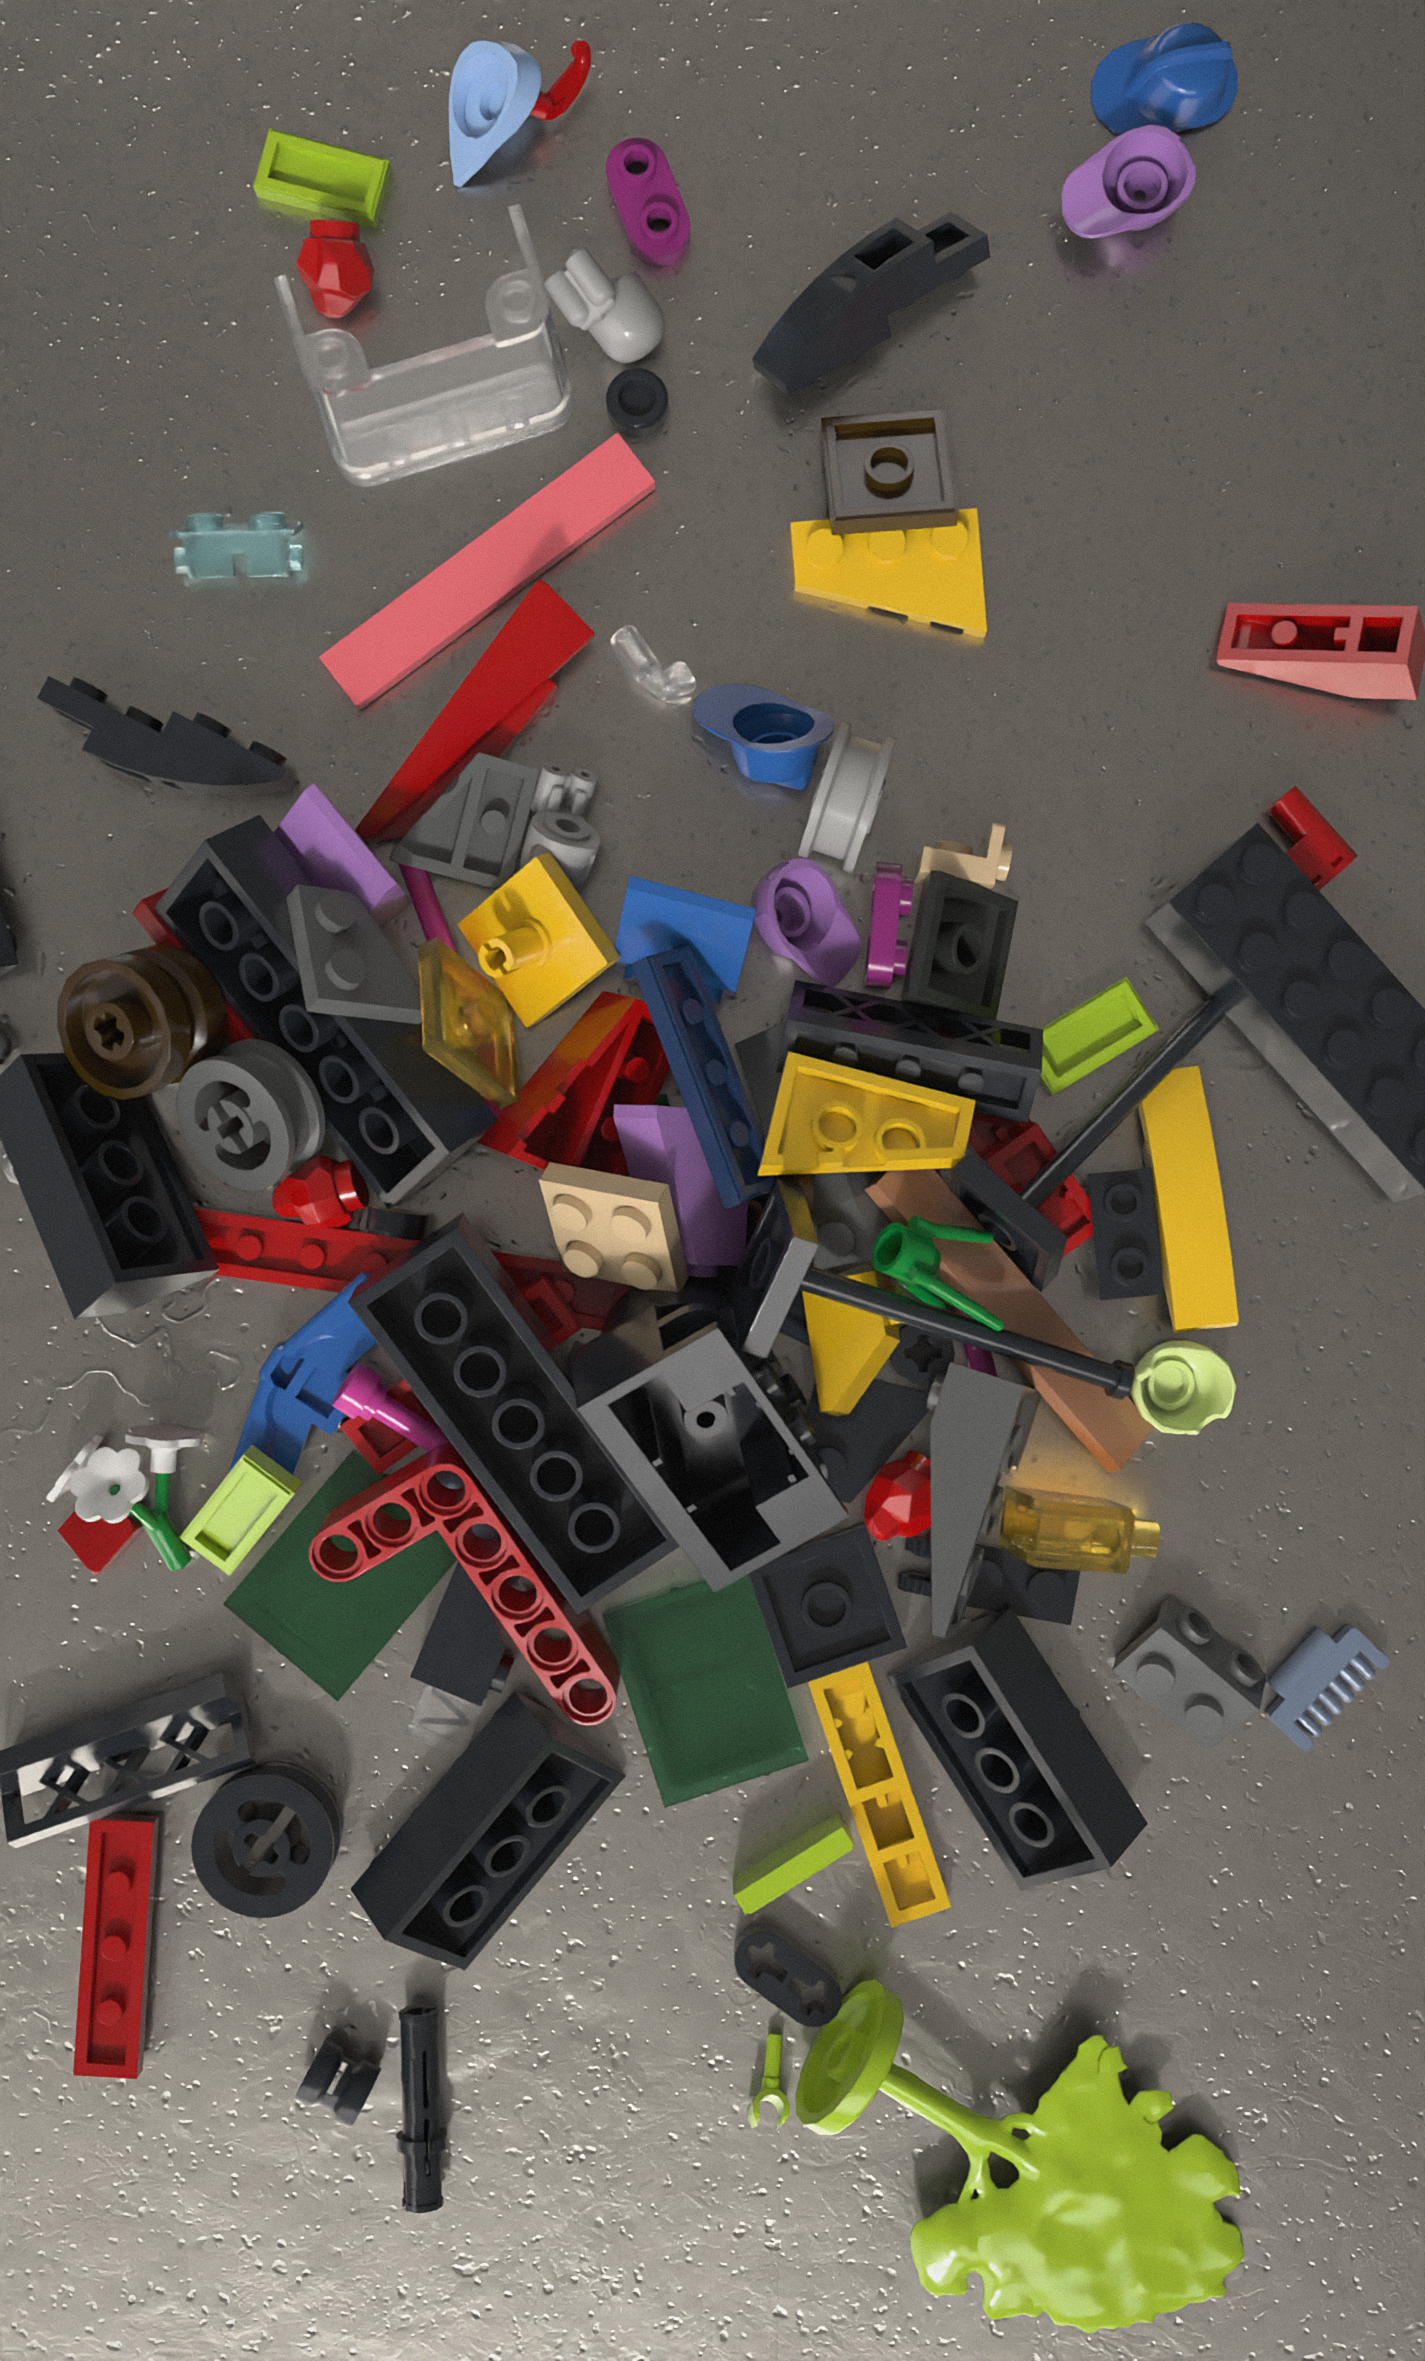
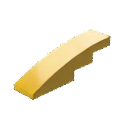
[1138,1065,1239,1333]
[808,1661,952,1927]

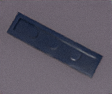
[631,945,778,1209]

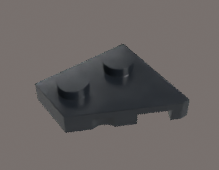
[806,1378,930,1503]

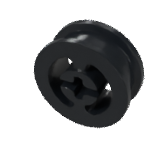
[191,1762,342,1918]

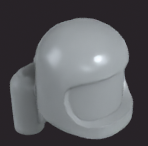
[544,248,665,363]
[520,762,601,890]

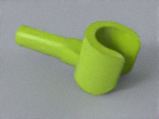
[747,2033,790,2130]

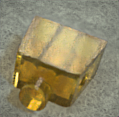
[998,1486,1160,1574]

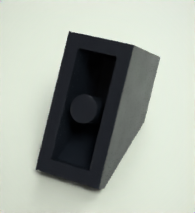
[410,1561,515,1707]

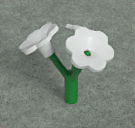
[46,1424,204,1571]

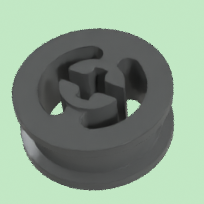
[177,1039,325,1191]

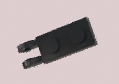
[897,1535,1082,1625]

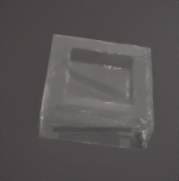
[404,1684,489,1757]

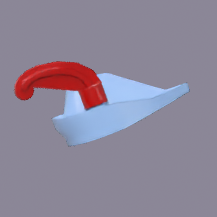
[449,39,592,187]

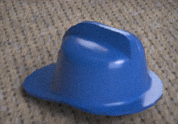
[1091,22,1238,135]
[692,683,834,790]

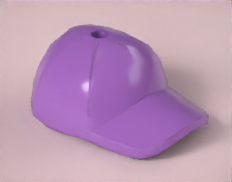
[1061,124,1196,238]
[751,857,862,987]

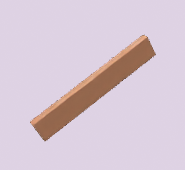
[864,1169,1154,1473]

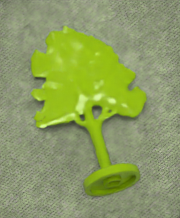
[795,1979,1245,2333]

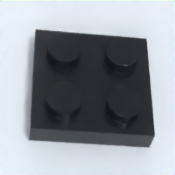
[748,1524,908,1689]

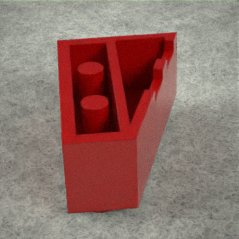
[477,991,670,1176]

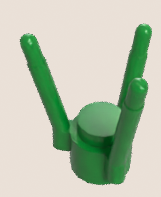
[871,1215,1004,1331]

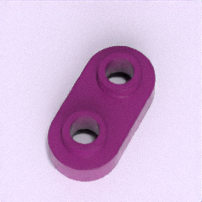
[606,138,690,267]
[864,861,913,989]

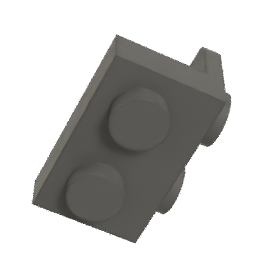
[1112,1596,1267,1752]

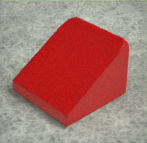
[57,1511,144,1576]

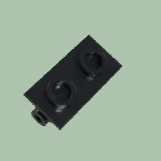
[1087,1168,1164,1301]

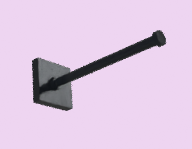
[950,995,1228,1292]
[728,1178,1135,1400]

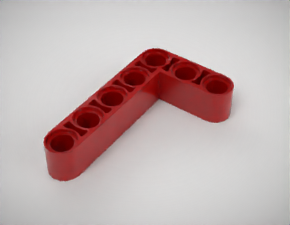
[309,1442,621,1726]

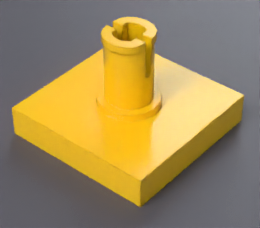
[457,852,621,1028]

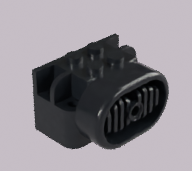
[570,1276,850,1593]

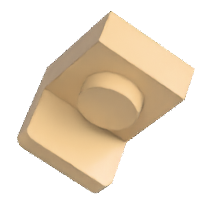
[914,822,1013,890]

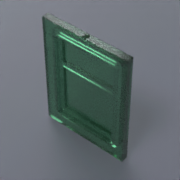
[223,1449,457,1702]
[602,1574,809,1808]

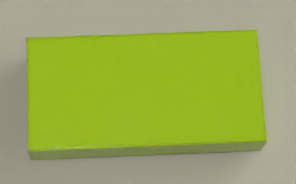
[253,128,392,229]
[1020,977,1159,1097]
[179,1445,303,1576]
[733,1811,854,1915]

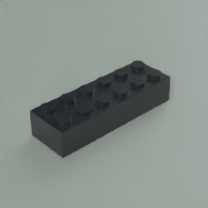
[153,815,499,1210]
[1144,822,1425,1203]
[348,1212,680,1614]

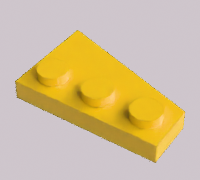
[790,508,987,638]
[757,1051,976,1176]

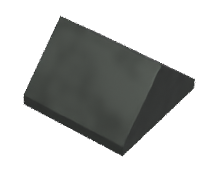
[901,870,1019,1020]

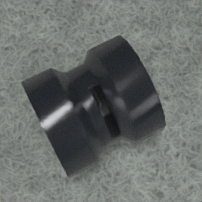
[294,2039,381,2129]

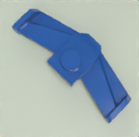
[228,1272,377,1476]

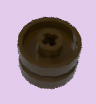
[57,943,227,1100]

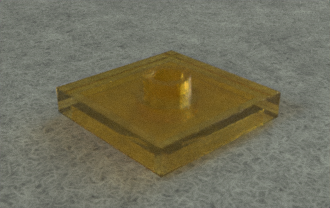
[418,937,520,1109]

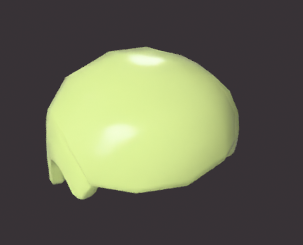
[1130,1339,1237,1435]

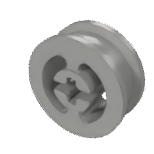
[798,720,897,873]

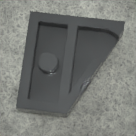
[389,752,540,890]
[286,884,432,1024]

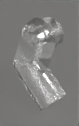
[610,625,696,704]

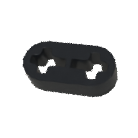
[734,1923,842,2027]

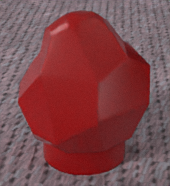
[295,220,374,318]
[271,1154,369,1228]
[864,1450,931,1541]

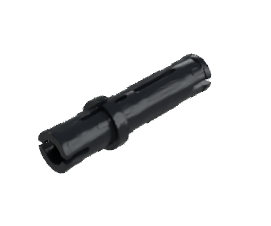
[396,2005,447,2213]

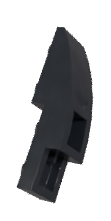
[752,211,990,395]
[37,676,297,797]

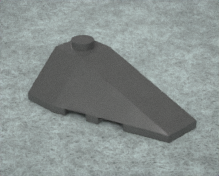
[734,1021,892,1274]
[927,1362,1041,1638]

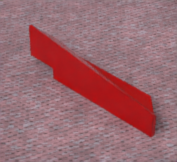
[355,578,595,845]

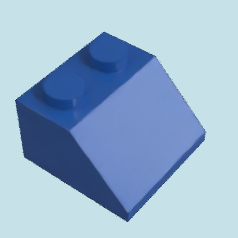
[614,876,757,1004]

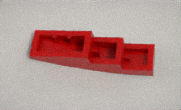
[936,1032,1093,1258]

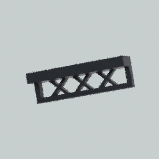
[776,980,1043,1123]
[0,1673,256,1848]

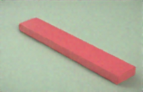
[319,432,656,711]

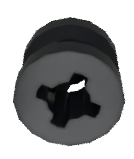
[889,1324,955,1385]

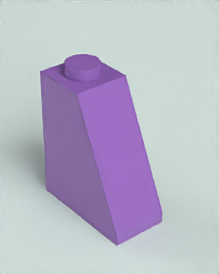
[613,1104,748,1277]

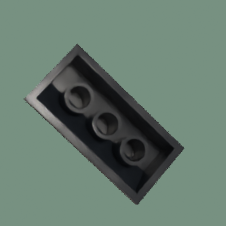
[0,1052,219,1320]
[887,1607,1148,1891]
[350,1692,626,1971]

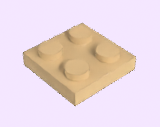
[539,1162,689,1292]

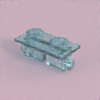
[167,511,304,580]

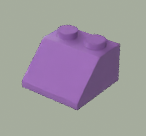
[274,783,412,929]

